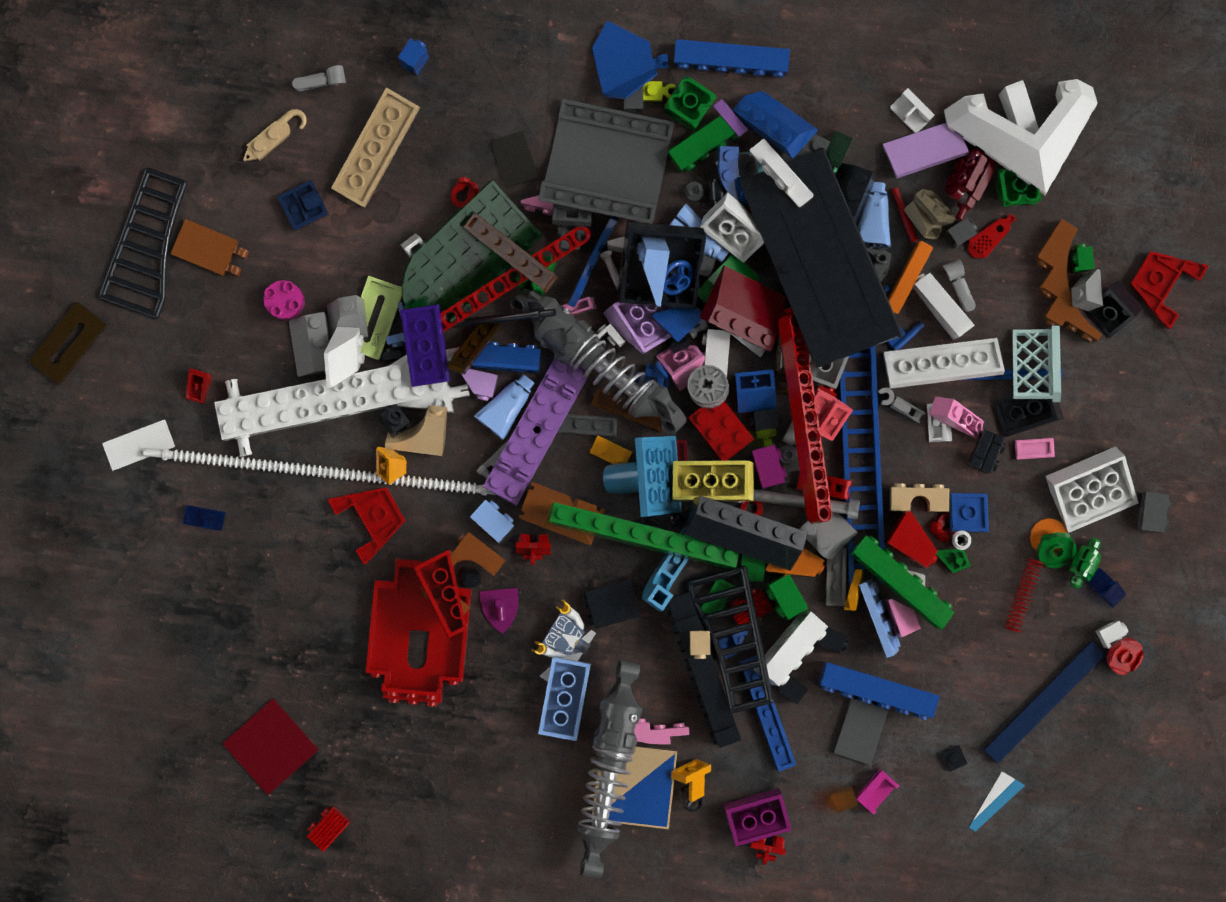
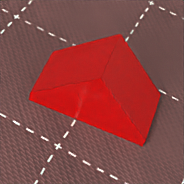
[185,368,213,404]

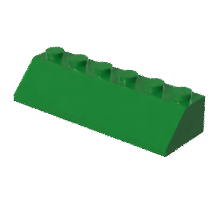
[849,535,955,630]

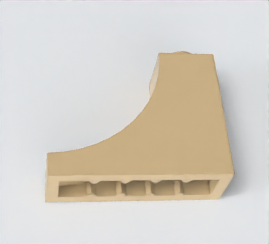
[385,405,447,456]

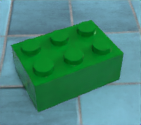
[764,574,808,620]

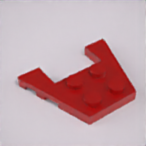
[1130,251,1209,330]
[328,487,406,565]

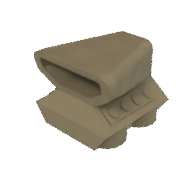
[904,189,956,239]

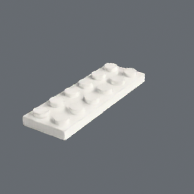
[883,338,1005,389]

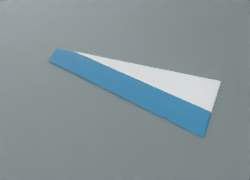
[969,772,1025,832]

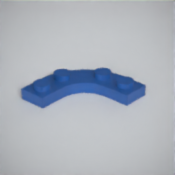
[717,146,748,205]

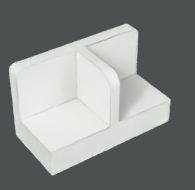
[890,88,934,133]

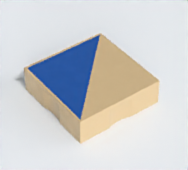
[591,747,677,829]

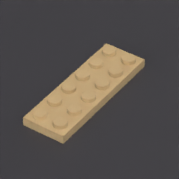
[331,88,420,207]

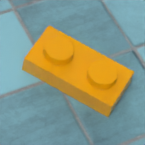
[589,436,632,464]

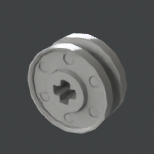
[688,365,729,408]

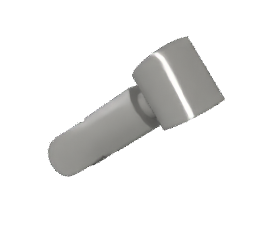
[292,65,346,91]
[943,259,976,312]
[877,387,925,423]

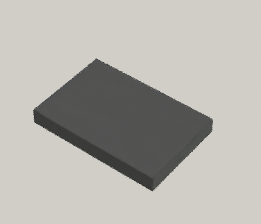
[833,698,888,765]

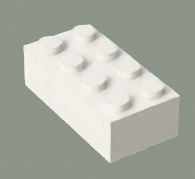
[753,611,828,686]

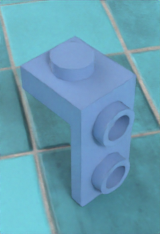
[386,302,406,348]

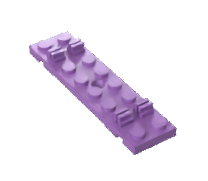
[483,358,590,506]

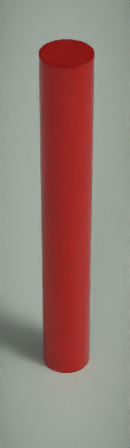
[891,187,918,243]

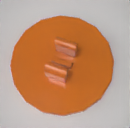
[1030,518,1067,553]

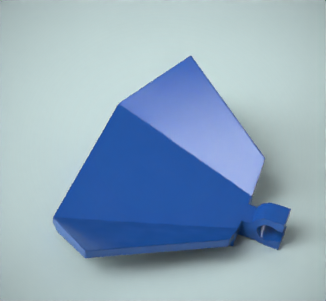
[592,21,668,99]

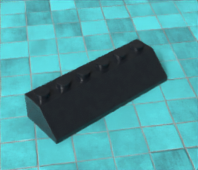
[683,495,808,571]

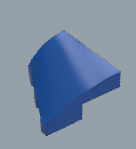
[652,307,702,342]

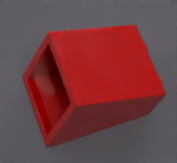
[884,510,938,568]

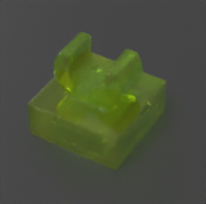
[755,428,777,447]

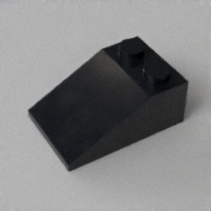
[993,384,1064,437]

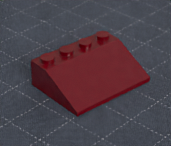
[699,265,787,352]

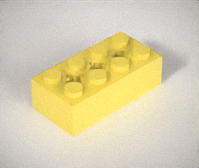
[672,461,754,502]

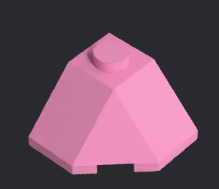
[656,345,705,391]

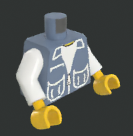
[532,600,591,658]

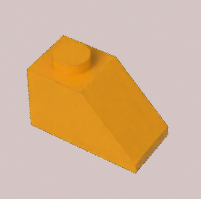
[376,447,407,485]

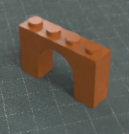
[421,532,506,615]

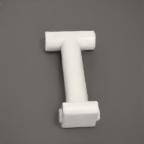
[600,250,619,290]

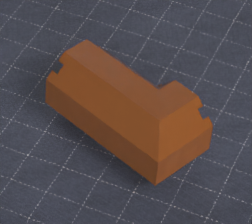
[519,482,605,546]

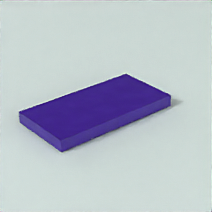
[400,304,450,387]

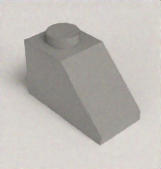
[1071,269,1103,311]

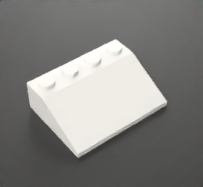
[1046,447,1138,533]

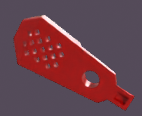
[968,213,1016,258]

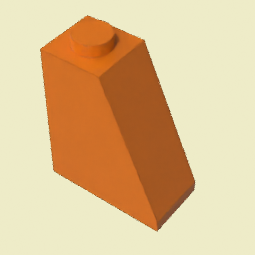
[764,548,825,577]

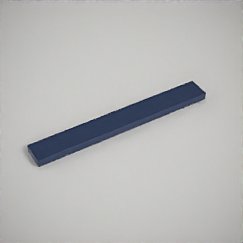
[983,641,1106,764]

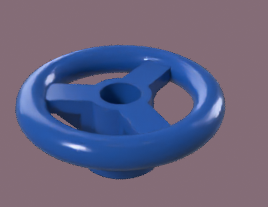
[663,260,693,295]

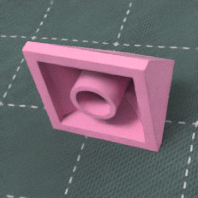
[883,598,921,637]

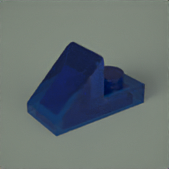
[1086,567,1126,608]

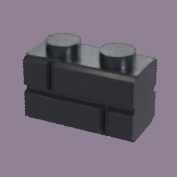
[967,429,1006,474]

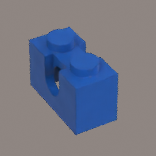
[398,38,429,76]

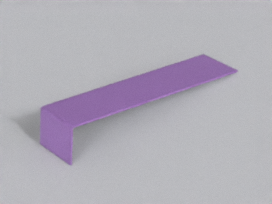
[714,99,748,137]

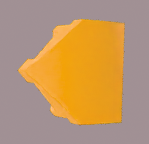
[844,569,864,611]

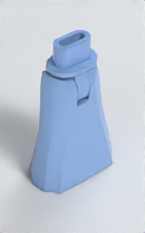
[857,182,891,249]
[670,204,729,262]
[474,374,535,440]

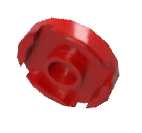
[1107,638,1144,675]

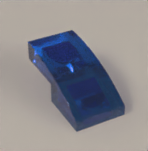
[183,505,225,531]

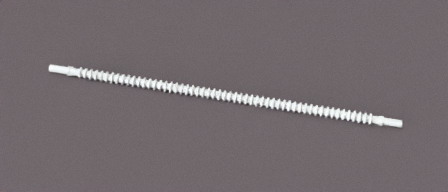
[143,448,496,496]

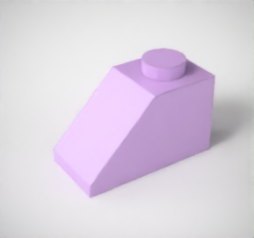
[462,369,498,401]

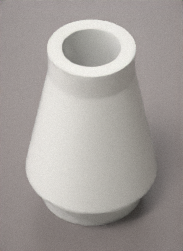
[952,531,971,550]

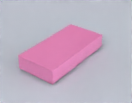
[1014,438,1055,460]

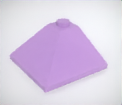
[604,301,672,354]

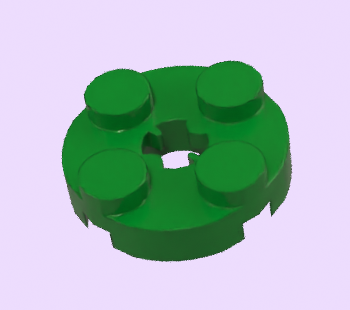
[1037,532,1077,568]

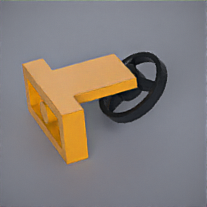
[671,759,711,812]

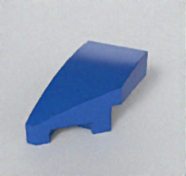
[712,631,748,659]

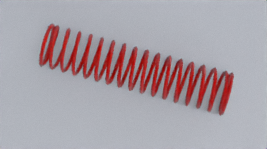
[1004,558,1044,633]

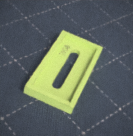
[361,276,402,361]

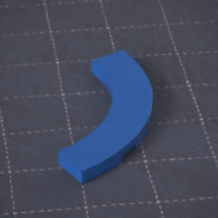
[567,216,619,307]

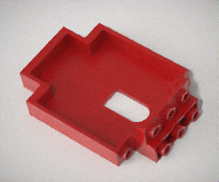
[366,559,472,706]

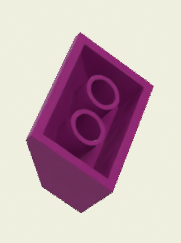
[723,788,792,846]

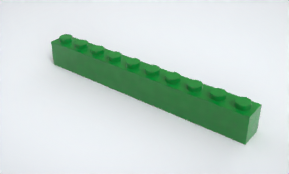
[545,502,739,569]

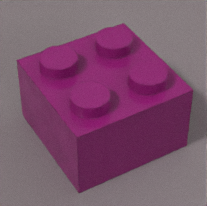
[750,445,787,490]

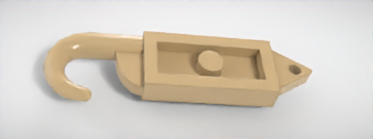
[243,109,307,161]

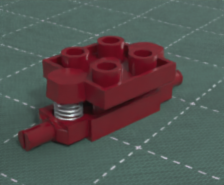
[944,149,996,221]

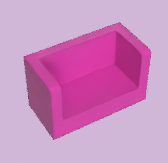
[855,769,899,815]

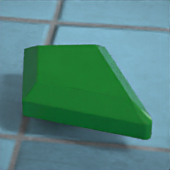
[936,549,971,573]

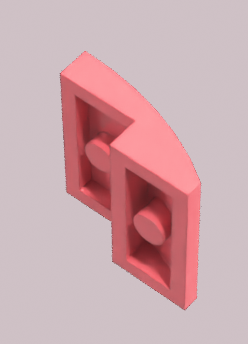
[815,388,853,441]

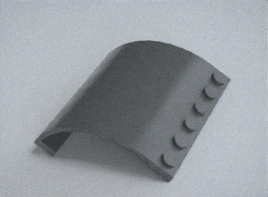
[538,98,674,224]

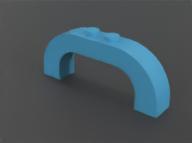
[642,525,688,612]

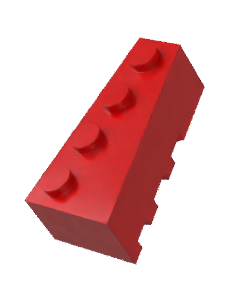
[413,550,467,639]

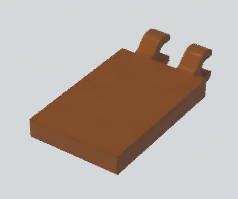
[170,219,249,276]

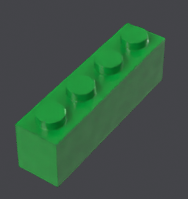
[668,109,739,173]

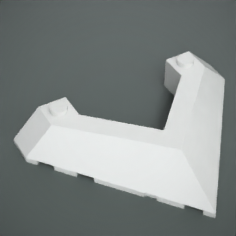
[944,79,1098,196]

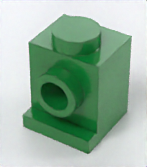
[1071,244,1095,273]

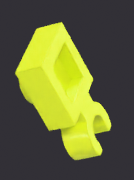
[643,81,676,102]

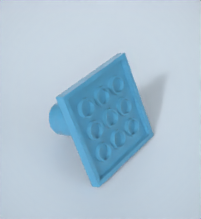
[603,436,682,517]

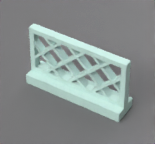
[1013,326,1061,402]

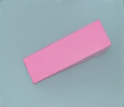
[561,297,597,315]

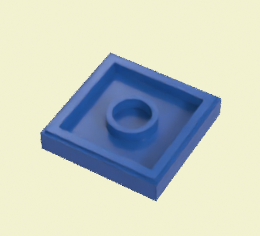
[949,493,989,533]

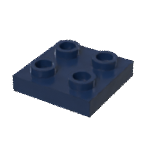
[277,180,329,231]

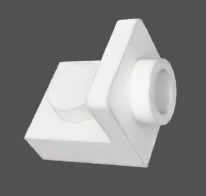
[596,324,625,348]

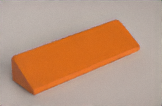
[888,241,933,314]

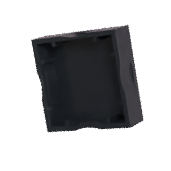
[617,222,707,309]

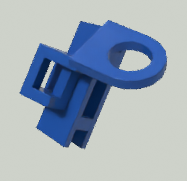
[635,361,671,390]

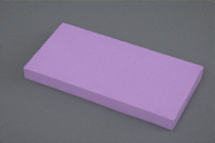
[883,123,969,179]

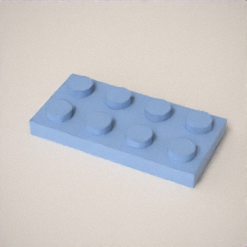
[859,578,900,658]

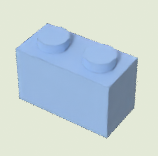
[470,500,514,543]

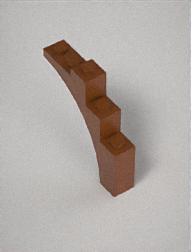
[1034,219,1102,343]

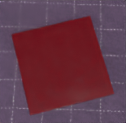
[223,698,319,795]

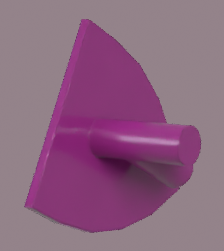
[480,588,519,634]

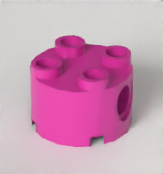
[264,280,305,321]

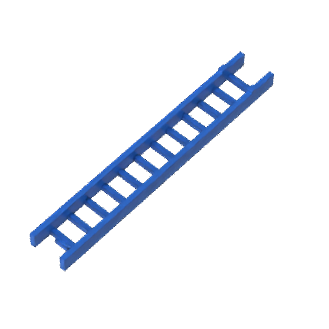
[839,346,885,585]

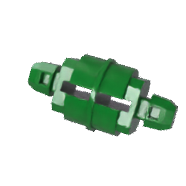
[1069,537,1101,589]

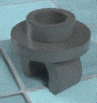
[685,182,704,201]
[780,445,798,464]

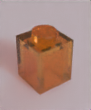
[827,785,859,813]

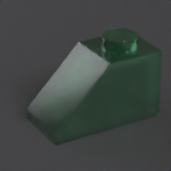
[826,130,853,173]

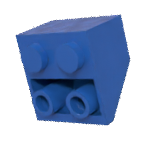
[734,369,776,413]

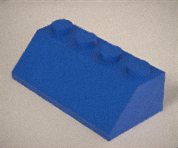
[733,91,818,159]
[470,342,541,374]

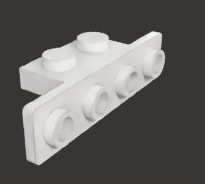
[750,139,813,208]

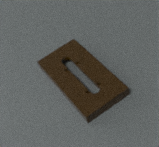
[29,301,108,385]

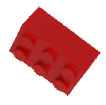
[688,401,754,461]

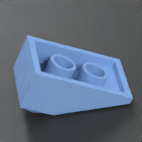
[636,236,670,307]

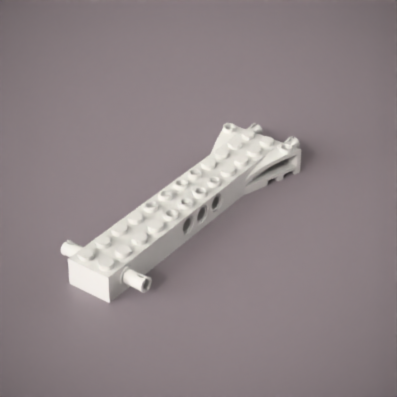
[214,346,470,457]

